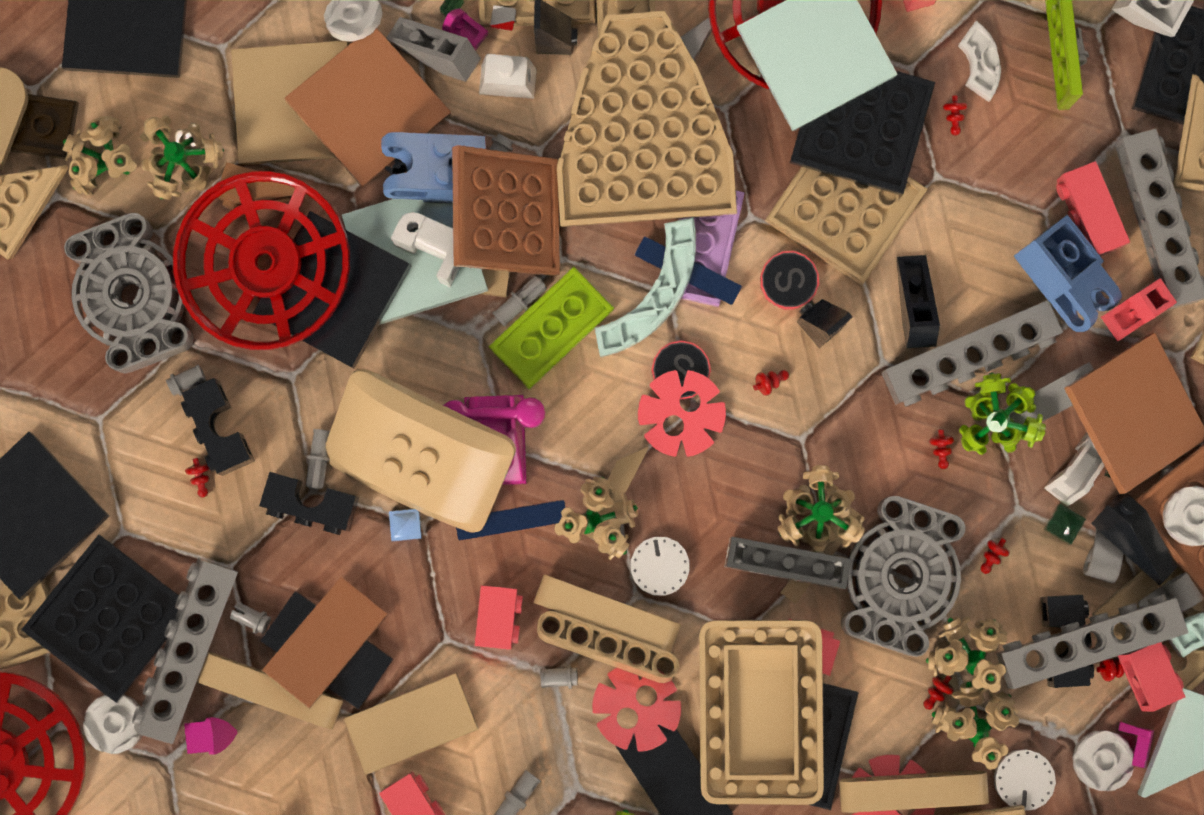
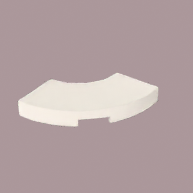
[958,21,1001,102]

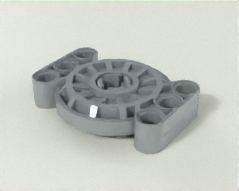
[64,213,194,374]
[841,496,966,657]

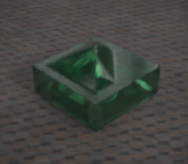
[1043,504,1086,545]

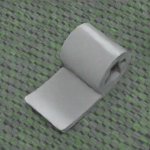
[1083,529,1124,583]
[1138,572,1204,627]

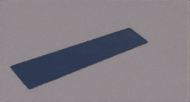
[634,236,742,305]
[456,500,566,541]

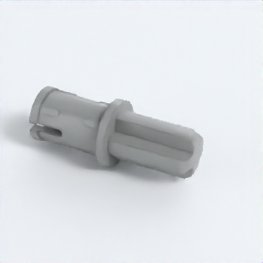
[492,276,546,327]
[306,429,330,489]

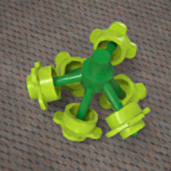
[959,372,1046,455]

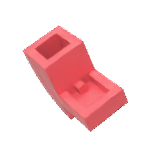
[1101,278,1177,342]

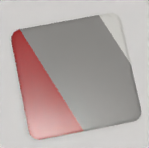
[490,5,516,31]

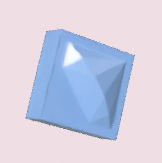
[389,509,422,542]

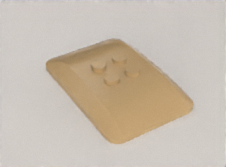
[326,368,516,533]
[699,620,824,805]

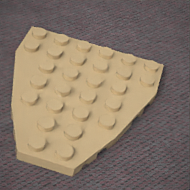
[557,11,737,227]

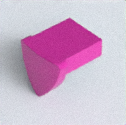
[442,8,488,51]
[184,717,237,755]
[1118,722,1154,768]

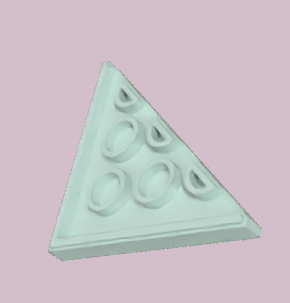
[1137,688,1204,798]

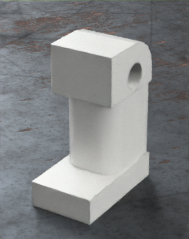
[391,212,460,287]
[1044,432,1105,506]

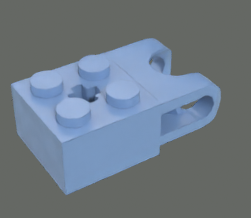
[381,132,486,203]
[1014,215,1122,332]

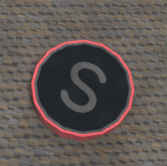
[760,251,819,310]
[652,341,711,400]

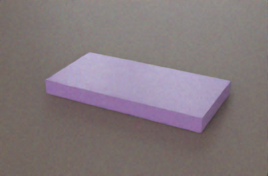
[678,191,744,307]

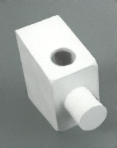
[479,54,537,99]

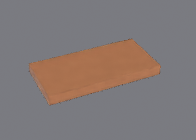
[262,577,388,709]

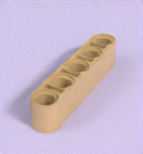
[533,575,681,653]
[537,611,679,683]
[197,652,343,729]
[839,770,989,813]

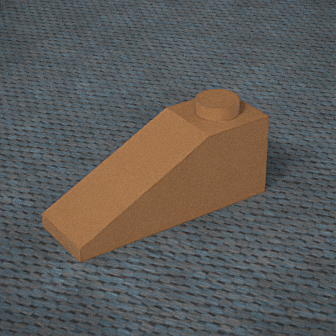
[218,162,313,210]

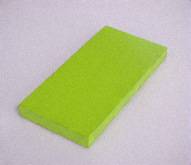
[1045,0,1083,110]
[488,267,614,390]

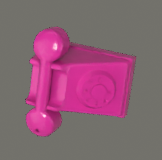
[443,395,546,485]

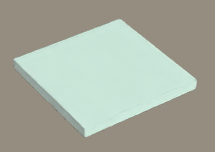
[737,0,898,132]
[342,199,488,325]

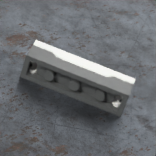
[724,537,851,589]

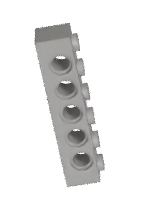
[1115,129,1204,311]
[881,300,1063,407]
[132,557,238,744]
[996,594,1189,689]

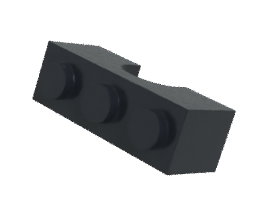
[181,378,255,476]
[259,472,359,535]
[1040,595,1094,688]

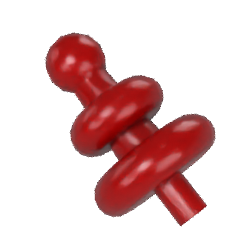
[943,96,968,136]
[753,370,789,396]
[929,429,954,469]
[185,458,210,498]
[980,538,1010,574]
[1096,658,1124,682]
[923,676,954,710]

